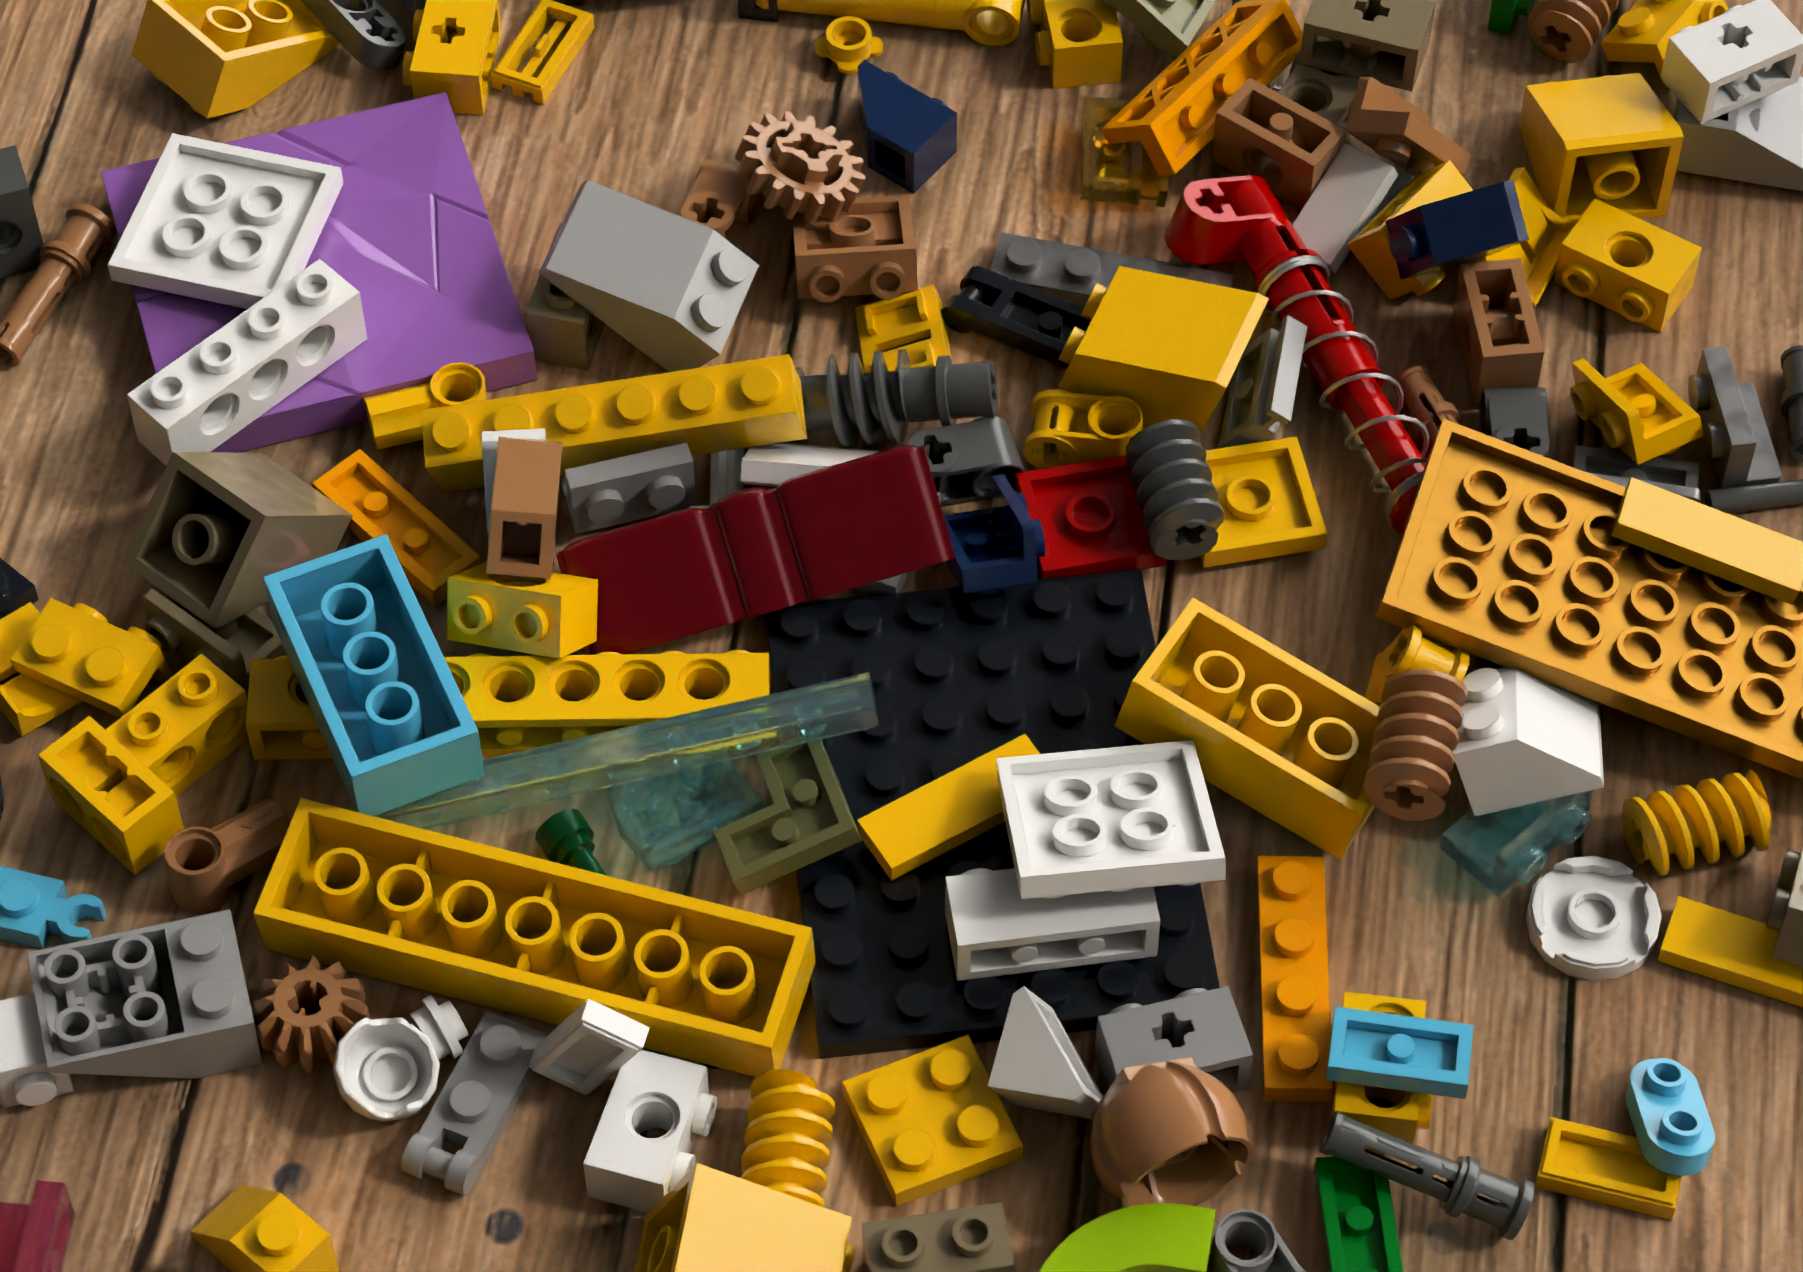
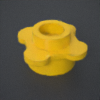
[815,16,883,74]

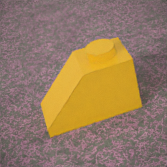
[190,1185,339,1272]

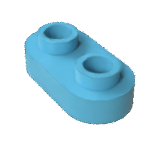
[1625,1058,1715,1176]

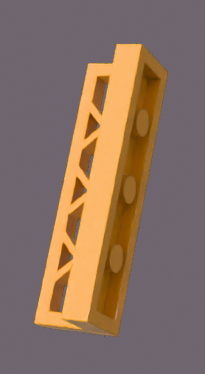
[1101,0,1303,176]

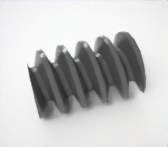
[1126,419,1224,560]

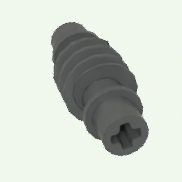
[795,349,998,447]

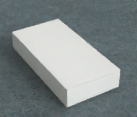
[1293,143,1398,273]
[529,998,650,1095]

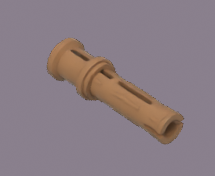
[0,202,117,367]

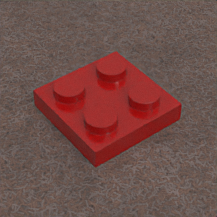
[1015,455,1165,579]

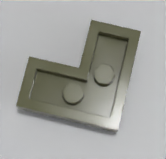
[714,726,862,895]

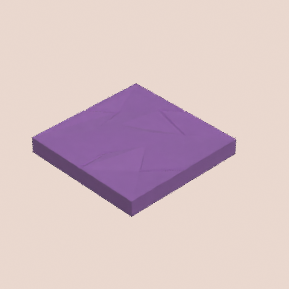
[101,92,537,453]

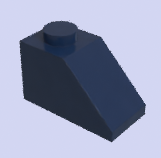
[1386,180,1529,279]

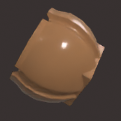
[1090,1057,1254,1208]

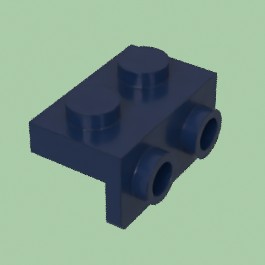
[944,474,1045,595]

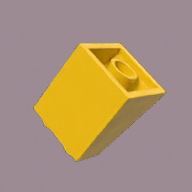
[1519,73,1684,222]
[1058,266,1269,433]
[634,1163,854,1272]

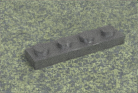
[990,232,1235,308]

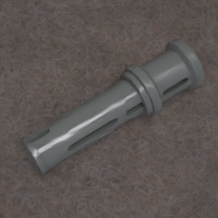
[1319,1111,1535,1240]

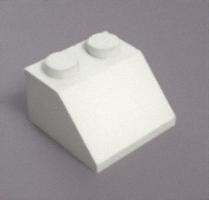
[1453,667,1604,816]

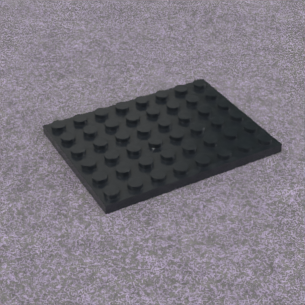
[765,569,1220,1059]

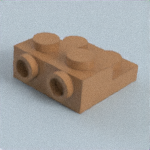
[792,195,918,303]

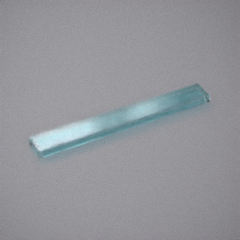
[375,672,879,829]

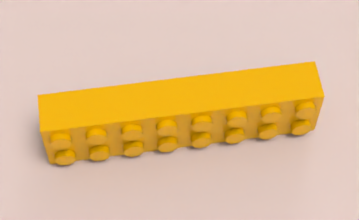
[253,798,816,1077]

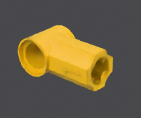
[364,362,488,450]

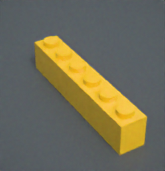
[421,354,807,493]

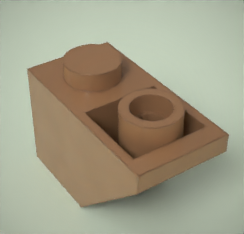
[486,436,563,579]

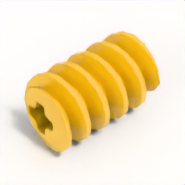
[1622,768,1771,876]
[740,1068,835,1208]

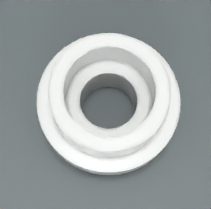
[410,995,469,1060]

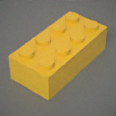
[1114,598,1380,860]

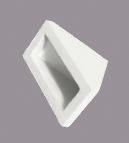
[988,986,1103,1119]

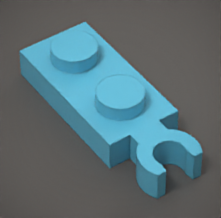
[0,866,107,949]

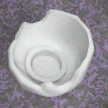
[333,1017,440,1121]

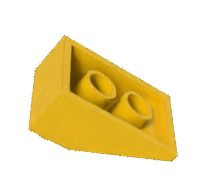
[131,0,341,119]

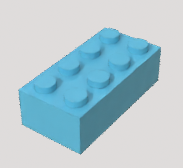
[263,534,485,816]

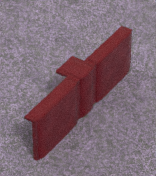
[556,445,956,655]

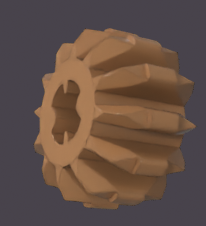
[252,955,370,1076]

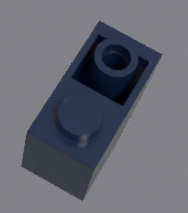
[857,60,957,194]

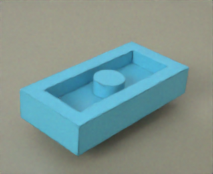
[1326,1006,1474,1099]

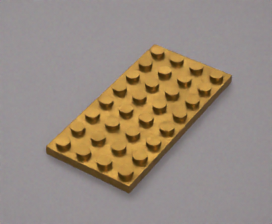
[1375,418,1803,780]

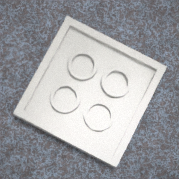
[108,133,343,309]
[996,740,1226,899]

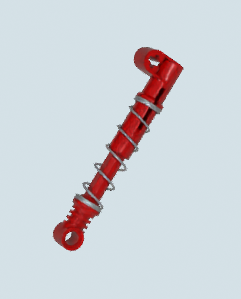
[1164,175,1429,534]

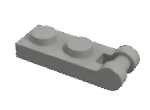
[401,1011,547,1196]

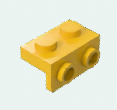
[1600,0,1728,89]
[1570,358,1704,465]
[10,598,172,718]

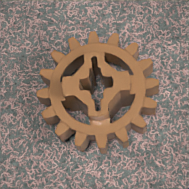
[735,111,865,224]

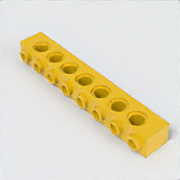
[245,650,771,760]

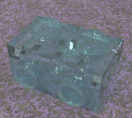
[606,733,765,871]
[1439,790,1594,897]

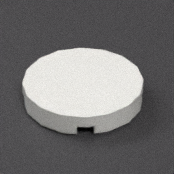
[1525,856,1662,981]

